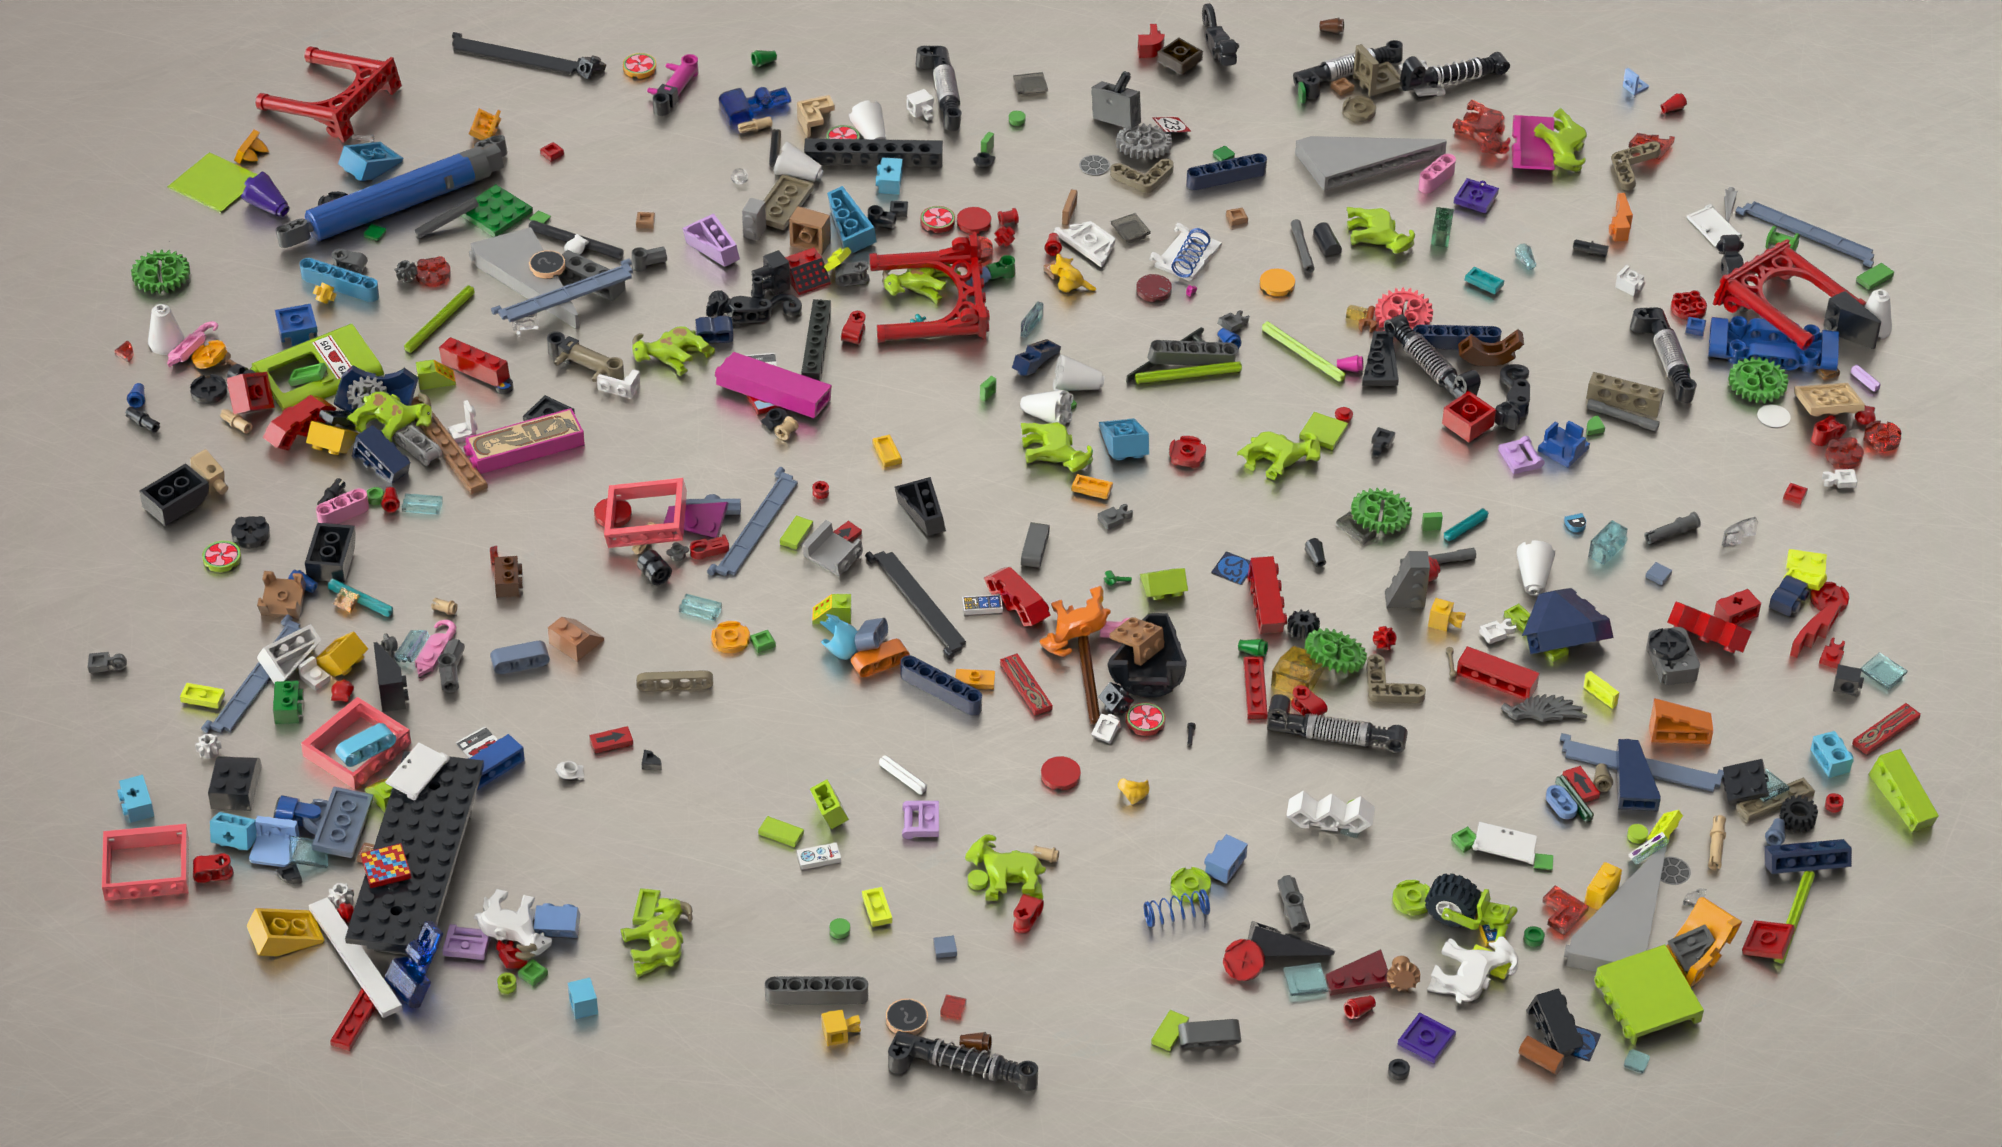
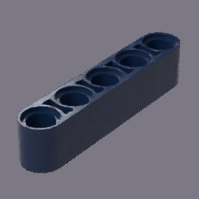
[1186,153,1267,190]
[1413,325,1502,350]
[901,655,982,715]

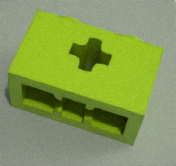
[810,779,849,830]

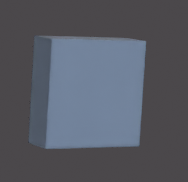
[1646,562,1672,585]
[933,935,957,958]

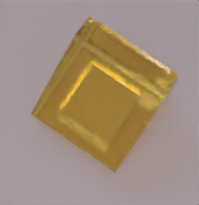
[1346,305,1368,321]

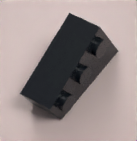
[894,477,946,536]
[1526,988,1583,1057]

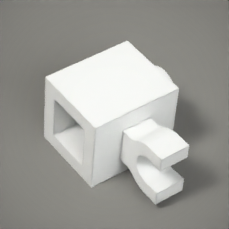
[907,89,934,121]

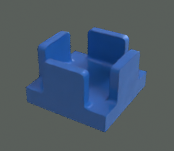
[275,303,318,347]
[1538,421,1590,468]

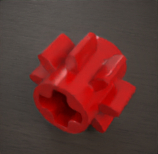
[994,225,1015,247]
[1373,626,1397,650]

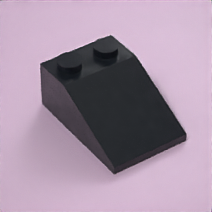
[1823,291,1882,349]
[373,642,409,712]

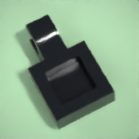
[1371,427,1395,458]

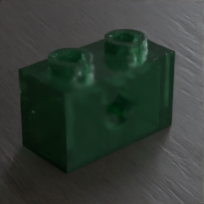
[1431,207,1454,248]

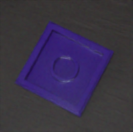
[1398,1012,1456,1063]

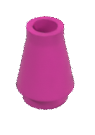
[1337,355,1364,373]

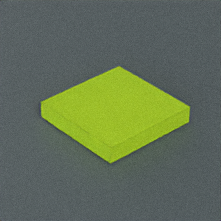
[1299,412,1348,450]

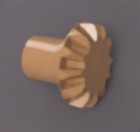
[1387,956,1421,992]

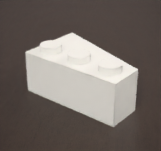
[257,624,321,684]

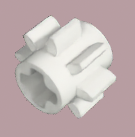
[195,734,222,758]
[328,883,354,908]

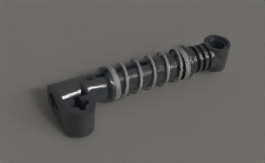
[1400,52,1510,91]
[888,1031,1038,1091]

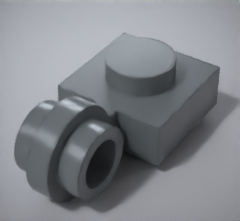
[87,652,127,673]

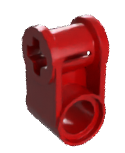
[841,310,866,345]
[1811,415,1847,446]
[1291,685,1328,716]
[193,853,234,883]
[1013,894,1044,934]

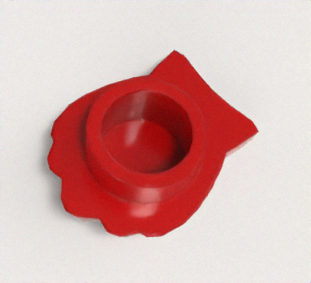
[1855,405,1876,425]
[331,679,354,702]

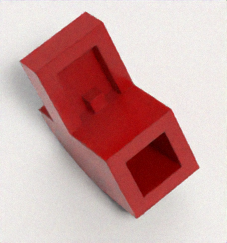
[1138,24,1165,58]

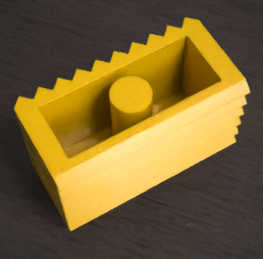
[1584,862,1622,910]

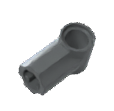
[631,246,667,271]

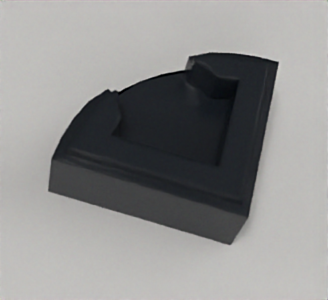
[641,750,662,770]
[276,864,302,884]

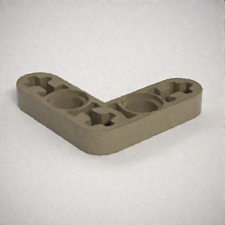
[1611,141,1661,190]
[1110,158,1174,193]
[1366,654,1426,703]

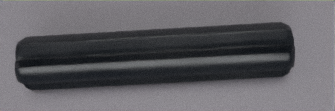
[769,129,781,167]

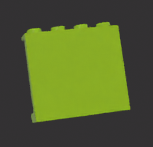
[1594,944,1704,1045]

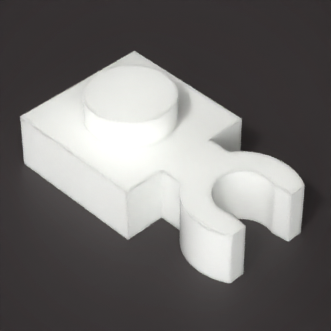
[1822,469,1858,488]
[1479,619,1517,644]

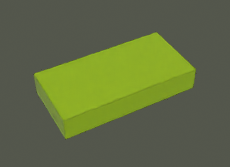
[780,515,813,550]
[758,816,804,848]
[632,888,661,925]
[1151,1010,1189,1051]

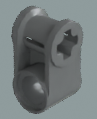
[332,249,368,274]
[835,261,870,287]

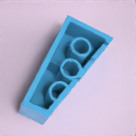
[827,186,877,254]

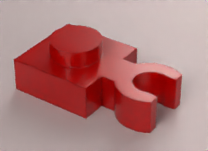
[1819,637,1845,669]
[496,940,527,969]

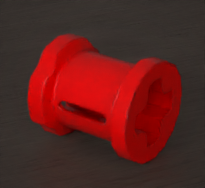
[997,208,1019,226]

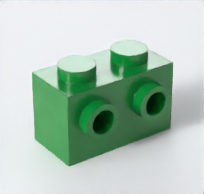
[273,681,304,724]

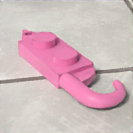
[167,321,219,367]
[415,620,457,677]

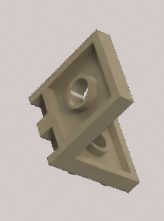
[1353,44,1401,97]

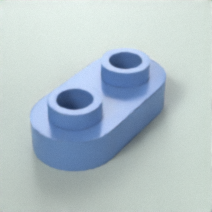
[1546,785,1577,819]

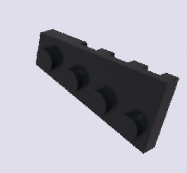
[1362,331,1399,386]

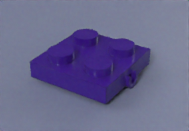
[1453,178,1499,213]

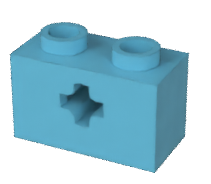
[876,158,903,194]
[117,775,155,823]
[210,812,257,850]

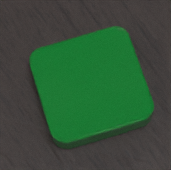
[1298,82,1306,104]
[1213,146,1235,161]
[364,225,386,241]

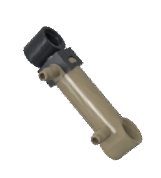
[547,332,624,382]

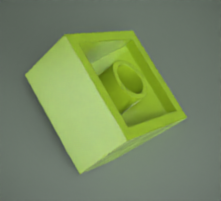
[1140,568,1188,600]

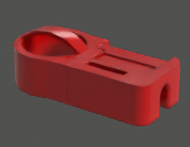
[690,534,729,560]

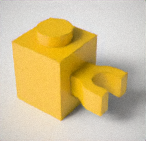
[1428,598,1466,632]
[821,1010,861,1046]

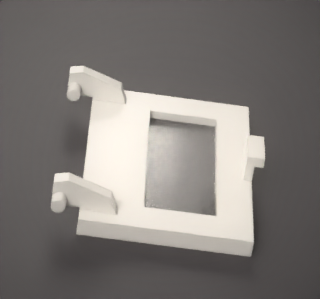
[1149,223,1222,281]

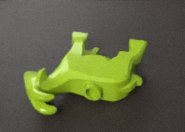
[1534,108,1587,172]
[1346,207,1415,254]
[1021,422,1093,472]
[1237,431,1321,480]
[965,834,1046,901]

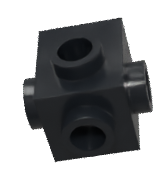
[1098,682,1134,715]

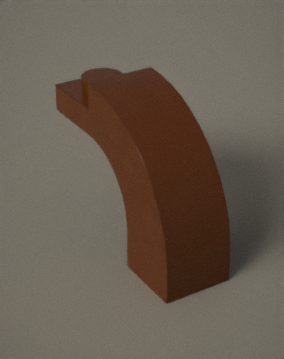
[1458,329,1524,367]

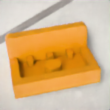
[468,108,501,140]

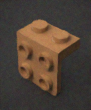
[1109,617,1164,665]

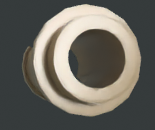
[431,598,458,616]
[1033,845,1060,864]

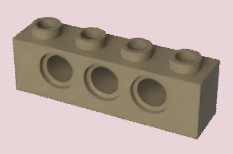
[1586,372,1664,418]

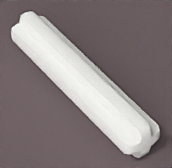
[879,755,927,795]

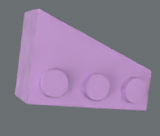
[682,214,740,267]

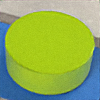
[1627,824,1648,844]
[968,870,988,890]

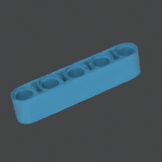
[300,258,379,302]

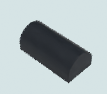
[1313,222,1342,256]

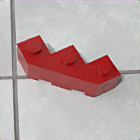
[262,395,337,451]
[984,567,1051,627]
[1667,601,1752,654]

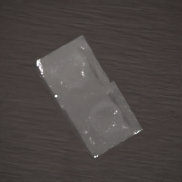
[1722,517,1758,547]

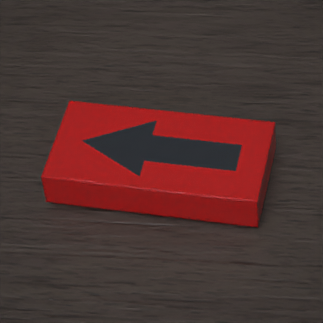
[833,520,862,542]
[589,726,633,754]
[1562,765,1600,802]

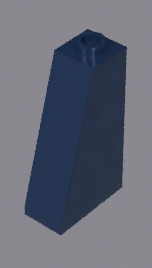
[1616,739,1661,811]

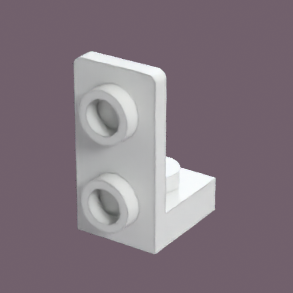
[597,370,640,399]
[448,400,478,443]

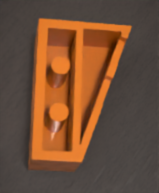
[1649,698,1714,744]

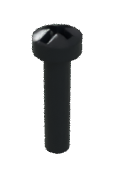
[1187,722,1196,746]

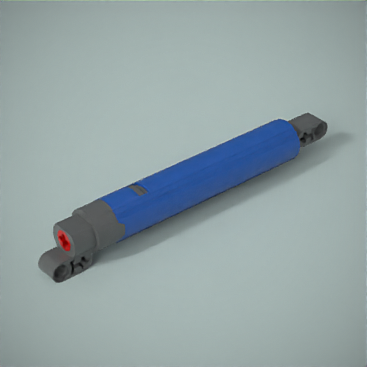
[276,135,508,248]

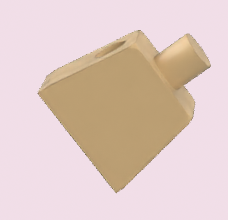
[190,449,229,495]

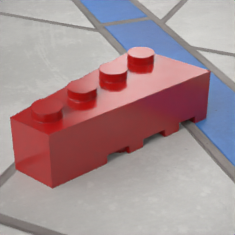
[1247,556,1287,634]

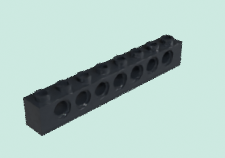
[804,138,943,167]

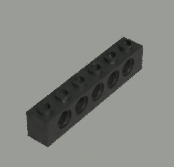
[801,299,831,381]

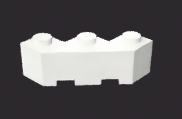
[1286,791,1375,833]

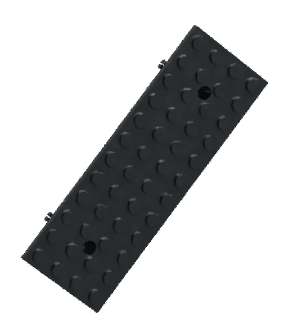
[345,751,484,956]

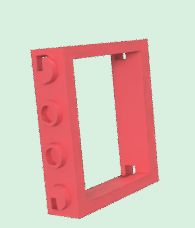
[604,478,687,548]
[301,697,411,790]
[102,824,189,901]

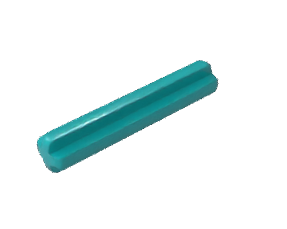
[1443,508,1489,541]

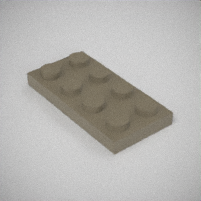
[763,174,814,230]

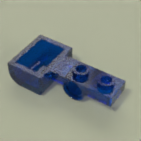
[718,87,791,126]
[385,921,444,1008]

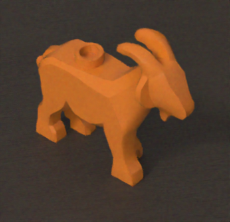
[1039,586,1111,657]

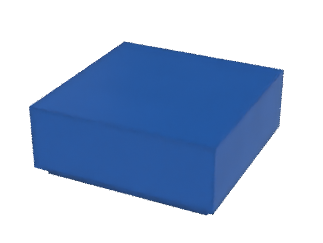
[1685,317,1706,336]

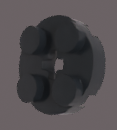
[231,516,270,549]

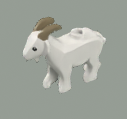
[474,889,552,961]

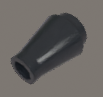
[1305,538,1326,567]

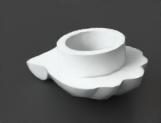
[564,234,589,255]
[555,761,584,780]

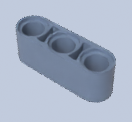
[855,618,888,651]
[490,640,550,674]

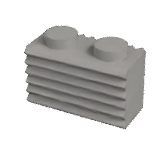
[741,198,766,241]

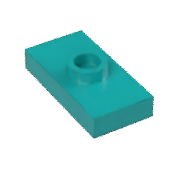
[1464,267,1505,295]

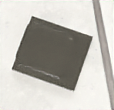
[1013,72,1048,95]
[1111,213,1151,243]

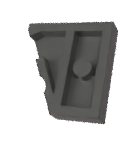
[1668,924,1715,976]

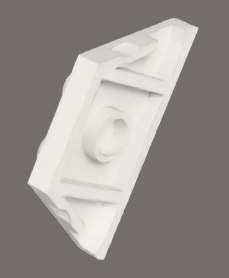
[1054,221,1115,267]

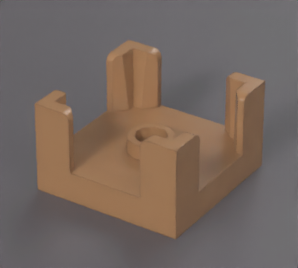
[257,571,306,619]

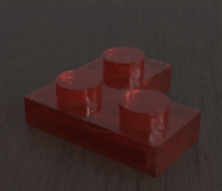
[1542,885,1589,935]

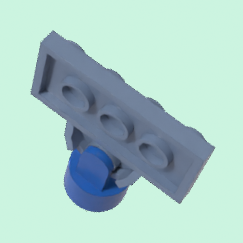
[273,786,373,858]

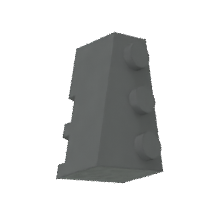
[1385,551,1430,608]

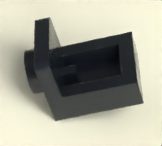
[577,55,606,79]

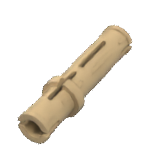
[1708,815,1726,870]

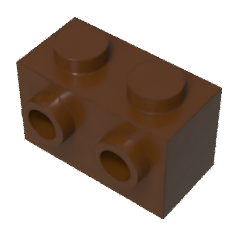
[494,556,523,598]

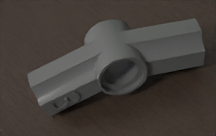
[438,639,465,693]

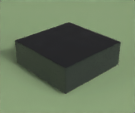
[890,201,908,217]

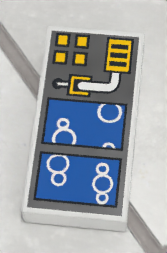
[962,594,1003,615]

